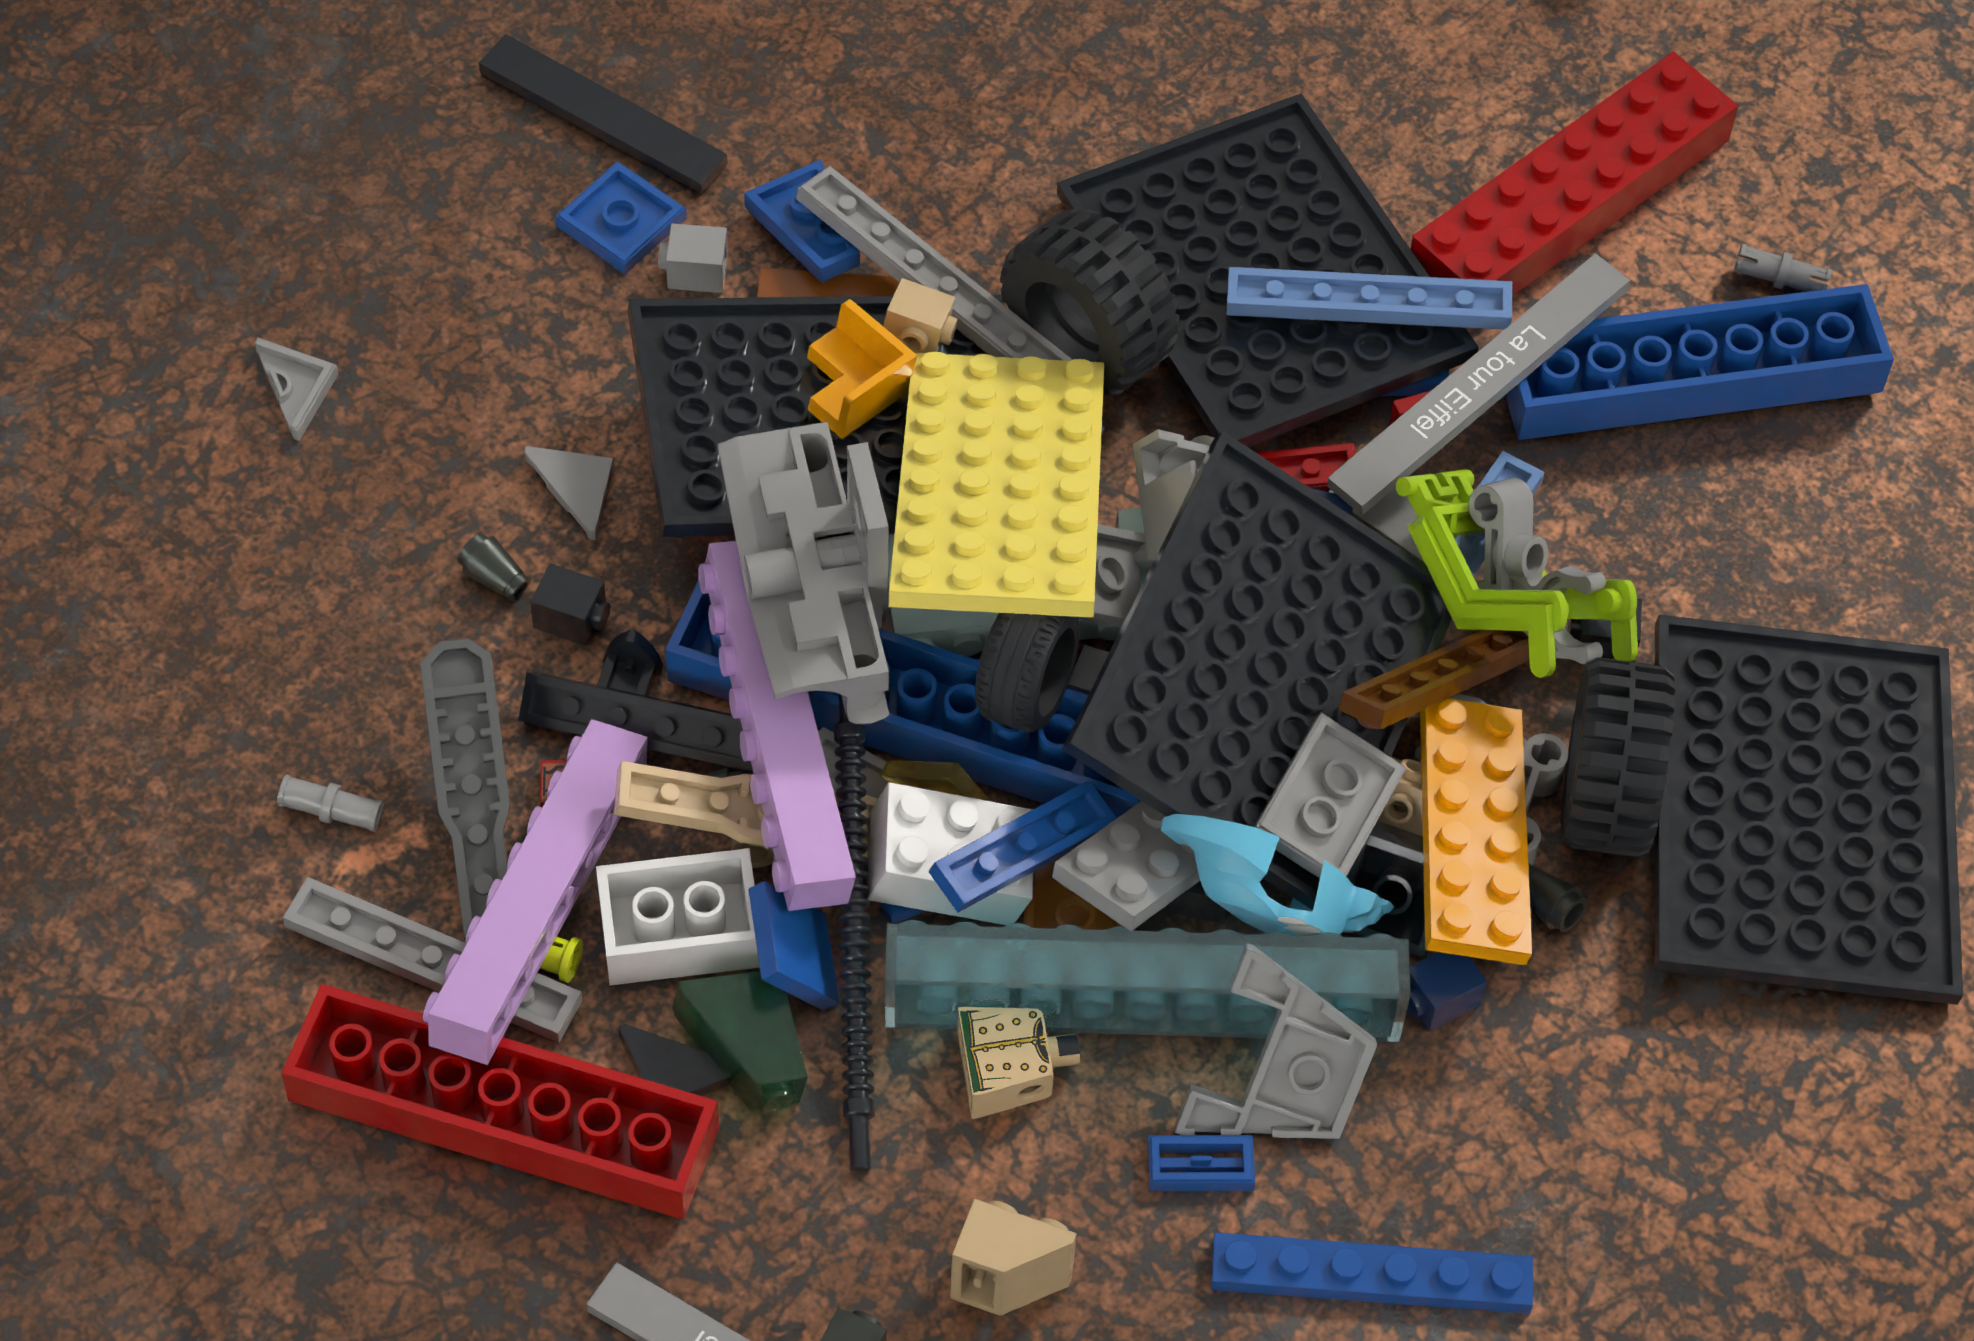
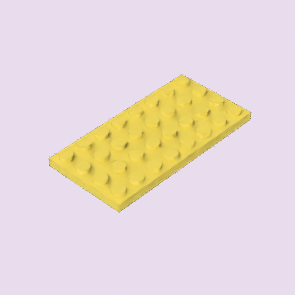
[889,352,1104,618]

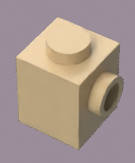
[883,278,958,353]

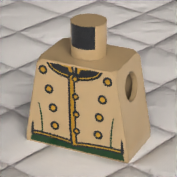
[957,1007,1080,1119]

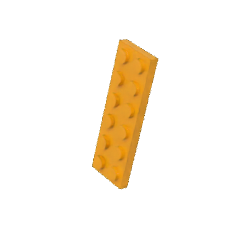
[1420,698,1532,966]

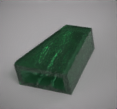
[672,971,808,1110]

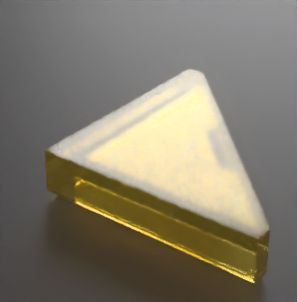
[880,760,990,801]

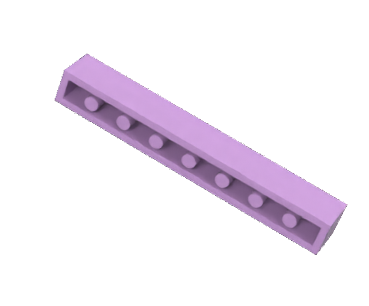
[698,541,856,911]
[423,719,648,1065]

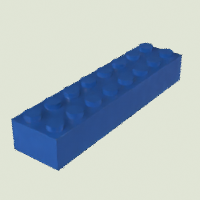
[1505,284,1894,440]

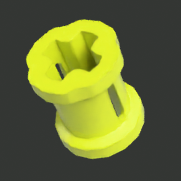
[539,937,584,983]

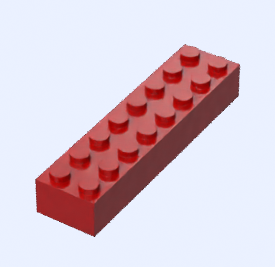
[1410,51,1739,297]
[281,983,719,1220]

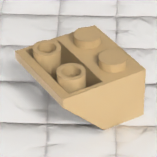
[950,1199,1077,1316]

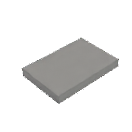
[1254,712,1407,878]

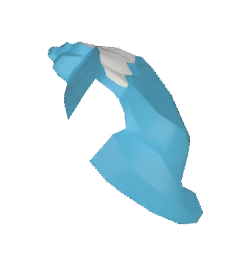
[1161,814,1394,943]

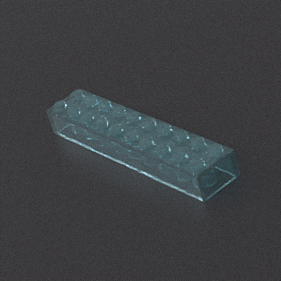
[885,920,1410,1042]

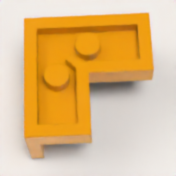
[807,299,918,439]

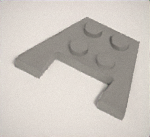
[1174,943,1377,1139]

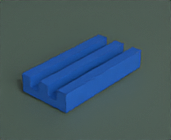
[1147,1135,1255,1191]

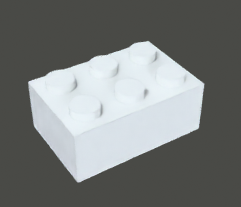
[867,782,1033,926]
[596,848,760,986]

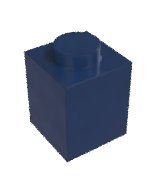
[1401,952,1487,1032]

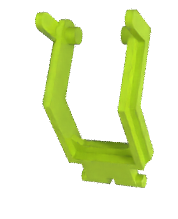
[1396,469,1638,678]

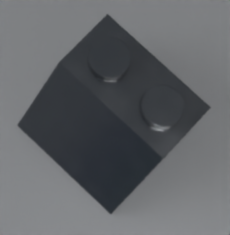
[1346,821,1428,958]

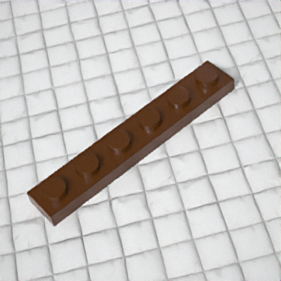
[1339,630,1530,729]

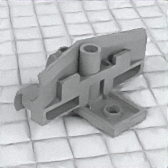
[718,422,892,724]

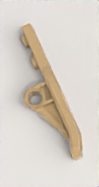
[614,761,878,868]

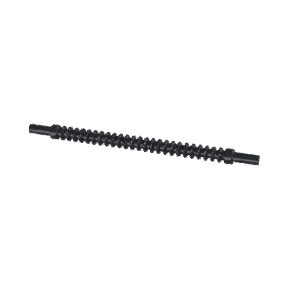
[834,694,875,1171]

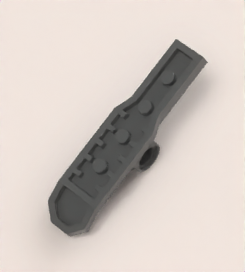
[420,638,510,941]

